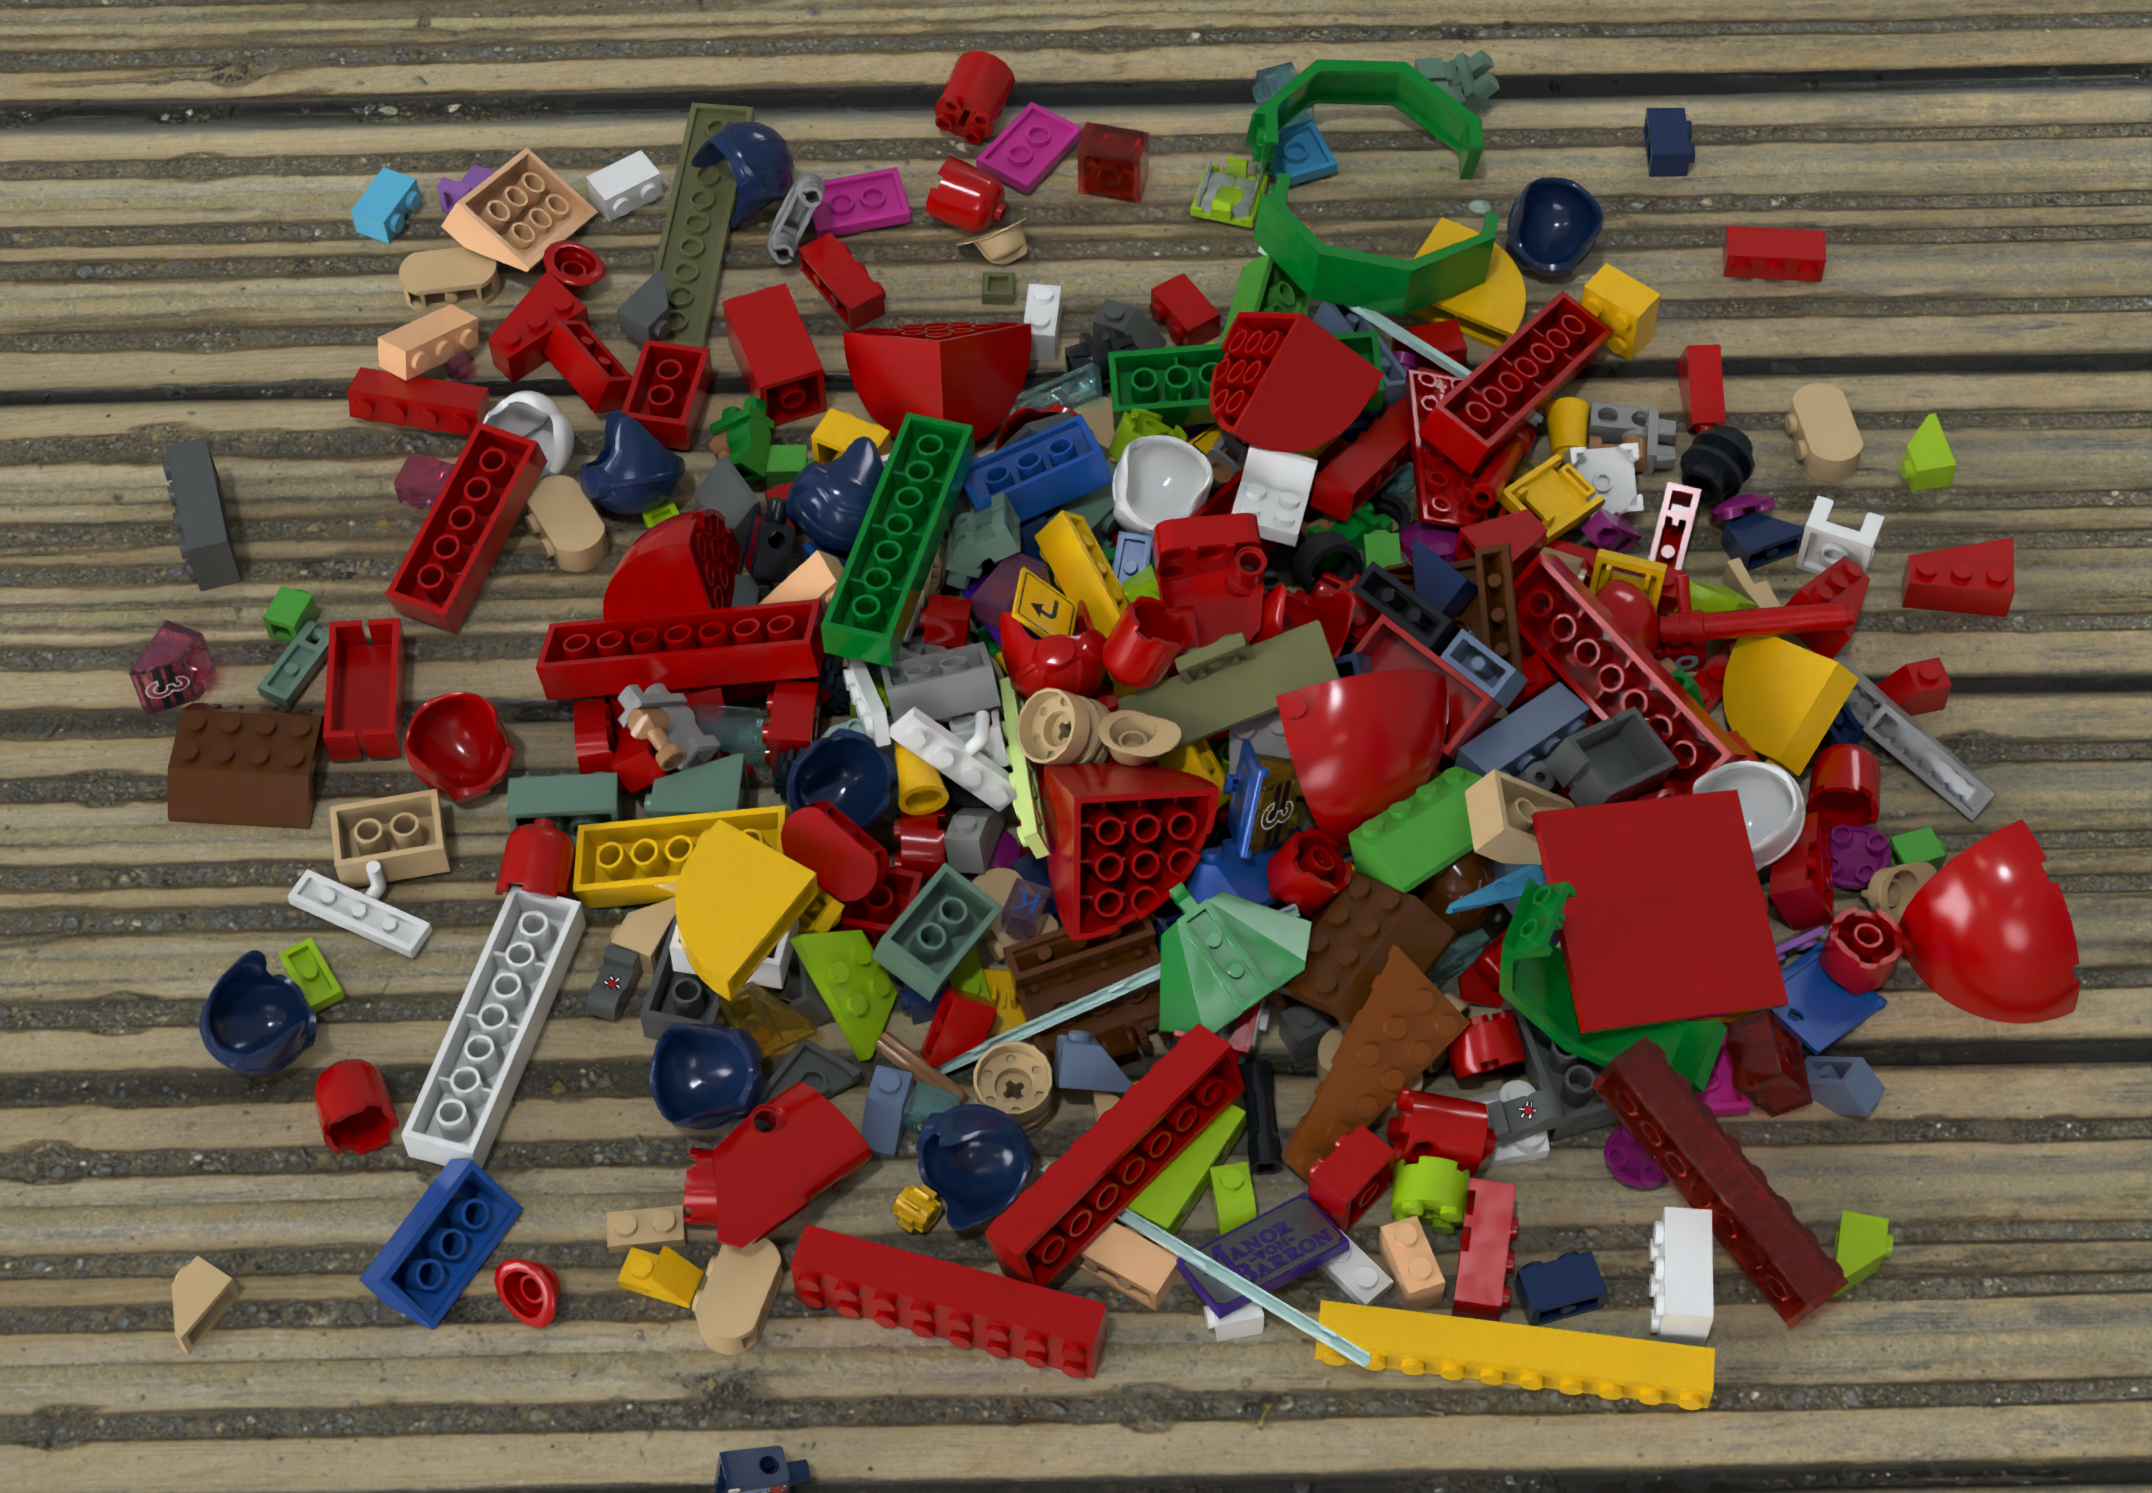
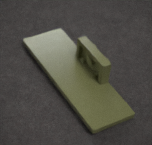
[1118,620,1340,757]

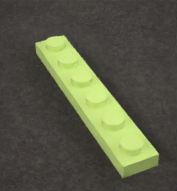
[998,676,1050,859]

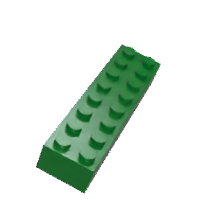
[1108,331,1384,431]
[821,412,975,667]

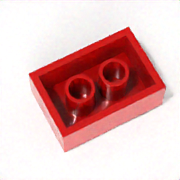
[621,340,713,450]

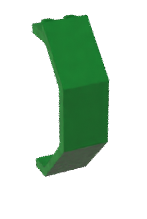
[1245,59,1483,180]
[1253,173,1499,316]
[1499,877,1728,1094]

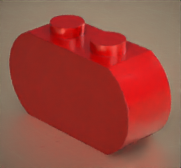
[781,800,889,901]

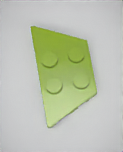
[790,930,898,1062]

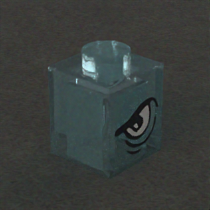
[903,1081,960,1135]

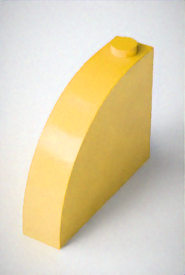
[1408,217,1526,350]
[1723,635,1859,776]
[675,819,819,1001]

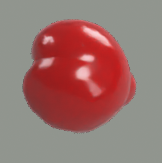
[1595,579,1661,656]

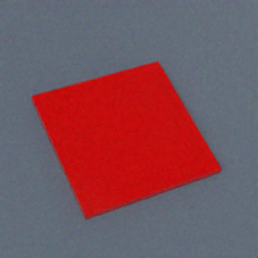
[1531,789,1789,1034]

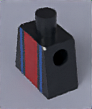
[742,497,796,583]

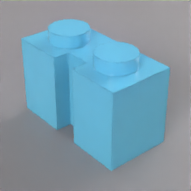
[351,167,421,244]

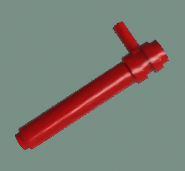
[1470,422,1536,509]
[1660,575,1856,647]

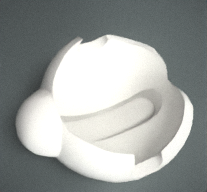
[483,391,574,482]

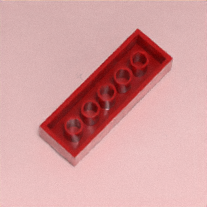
[385,421,548,634]

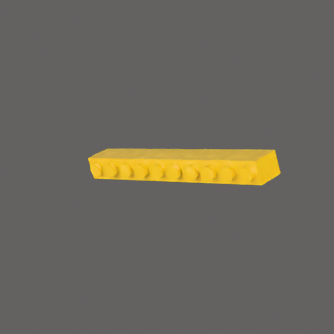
[1034,510,1232,810]
[1314,1300,1715,1410]

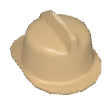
[955,217,1028,265]
[1097,710,1182,766]
[1861,861,1937,924]

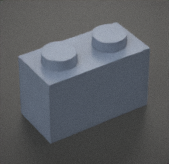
[1440,629,1529,709]

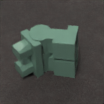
[1414,50,1500,115]
[945,491,1021,589]

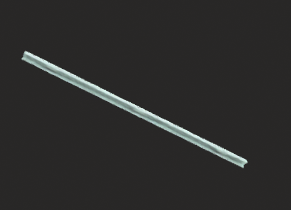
[1258,246,1544,427]
[937,903,1300,1074]
[1038,1160,1371,1367]

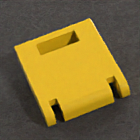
[1498,454,1605,547]
[1589,548,1668,611]

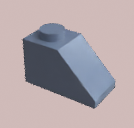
[1052,1030,1133,1093]
[1789,1056,1885,1116]
[861,1065,915,1159]

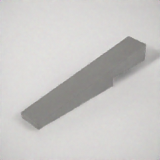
[1832,655,1997,821]

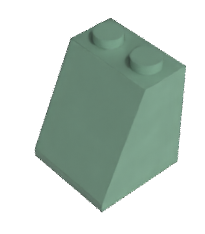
[644,753,750,818]

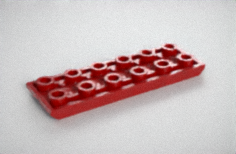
[1405,369,1488,528]

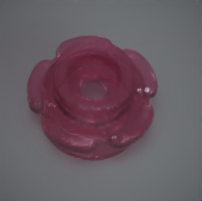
[444,351,475,381]

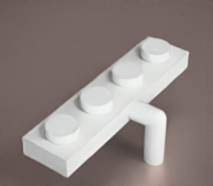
[843,658,893,747]
[889,707,1017,812]
[287,860,432,959]

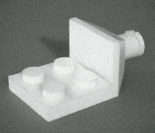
[1231,444,1318,547]

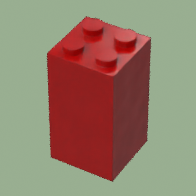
[723,283,828,427]

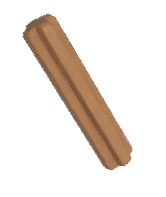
[875,1032,967,1108]

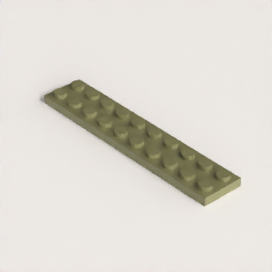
[637,102,755,351]

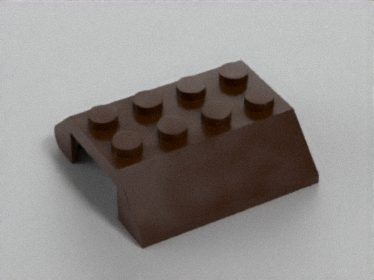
[1383,543,1524,675]
[168,702,325,829]
[1265,873,1457,1035]
[1003,914,1172,1075]

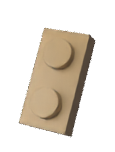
[606,1205,686,1254]

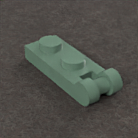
[257,620,329,708]

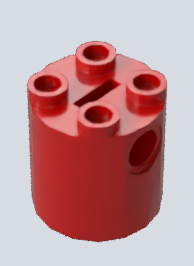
[935,51,1015,145]
[1386,1087,1496,1178]

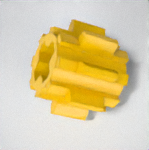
[892,1184,943,1234]

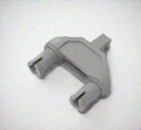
[767,173,825,265]

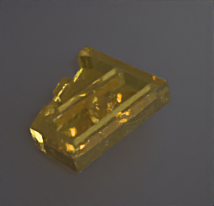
[718,981,817,1058]

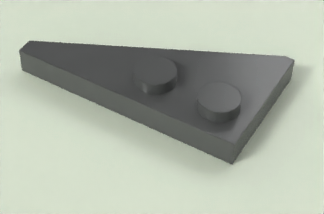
[726,1036,863,1136]

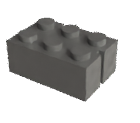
[1544,706,1679,807]

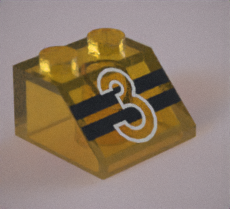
[1248,753,1303,852]

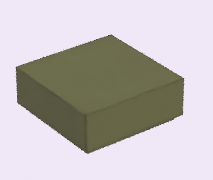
[981,272,1015,305]

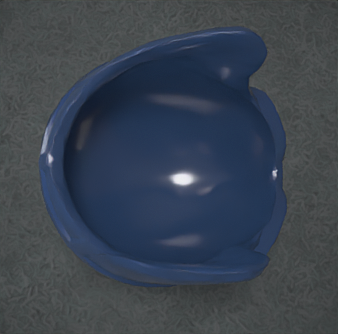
[691,122,794,229]
[1505,177,1604,279]
[580,410,685,516]
[786,436,884,551]
[787,728,898,832]
[199,950,317,1074]
[649,1023,765,1130]
[916,1104,1034,1231]

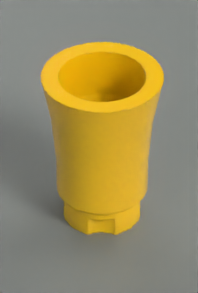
[1543,397,1590,473]
[894,741,949,815]

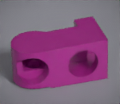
[1581,508,1642,554]

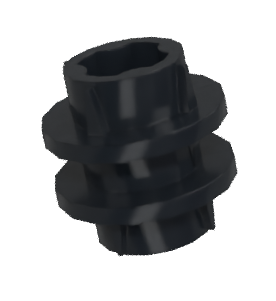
[1065,327,1137,397]
[1680,425,1755,504]

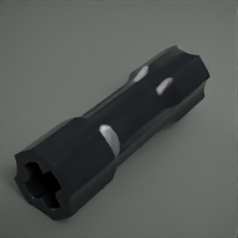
[1240,1059,1283,1176]

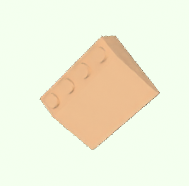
[441,147,598,272]

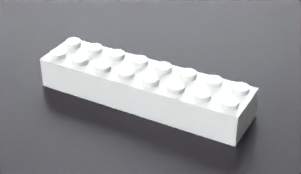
[401,885,586,1169]

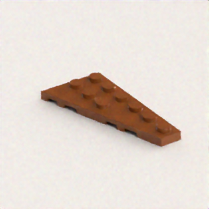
[1281,944,1470,1185]

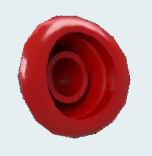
[543,240,606,294]
[494,1258,561,1328]

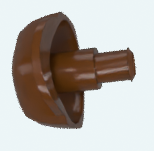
[1407,849,1495,935]

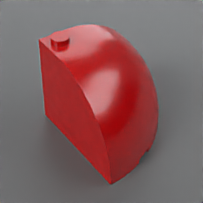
[1209,311,1384,452]
[843,321,1031,442]
[603,509,743,619]
[1276,669,1449,855]
[1043,763,1219,941]
[1899,819,2080,1024]

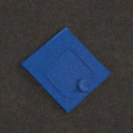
[1223,739,1270,859]
[1766,940,1888,1056]

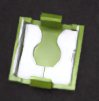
[1190,156,1269,228]

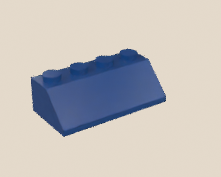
[962,414,1113,523]
[1187,818,1304,907]
[359,1159,524,1330]

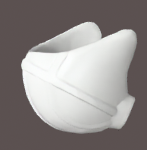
[1112,435,1214,536]
[1693,760,1806,872]

